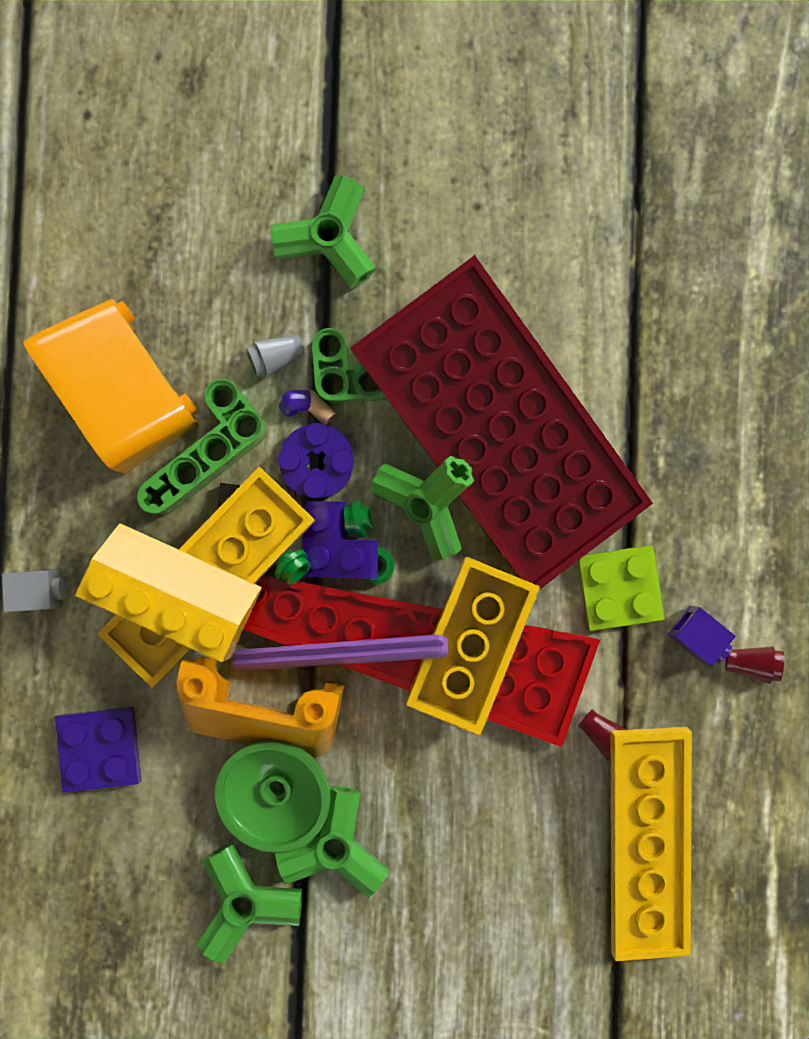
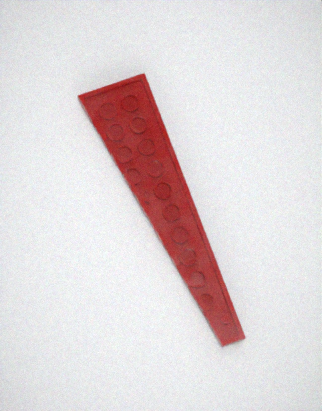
[243,575,601,747]

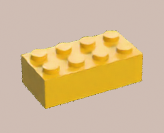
[406,557,540,735]

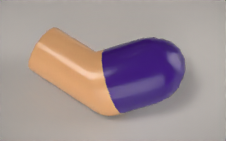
[279,390,337,425]

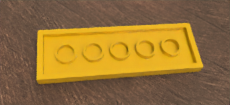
[97,467,316,688]
[610,727,692,961]

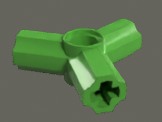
[271,175,376,290]
[371,456,474,560]
[275,786,390,898]
[196,843,302,964]

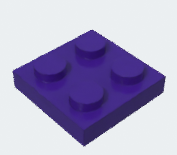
[55,706,142,793]

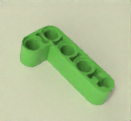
[312,328,387,404]
[137,379,267,515]

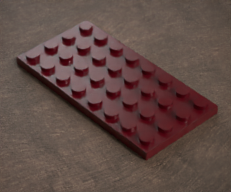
[350,255,653,590]

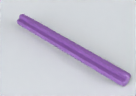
[233,635,448,671]

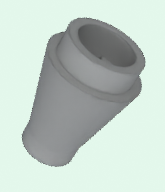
[246,334,305,377]

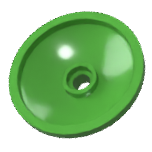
[215,740,331,852]

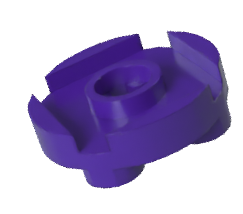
[278,423,354,499]

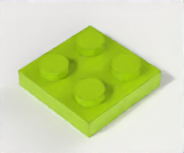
[577,545,665,631]

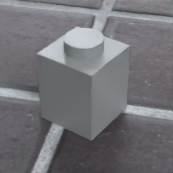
[2,570,66,612]

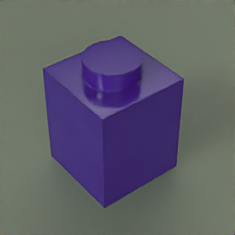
[667,606,736,666]

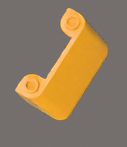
[23,298,199,474]
[177,654,345,757]

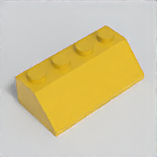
[75,523,262,662]

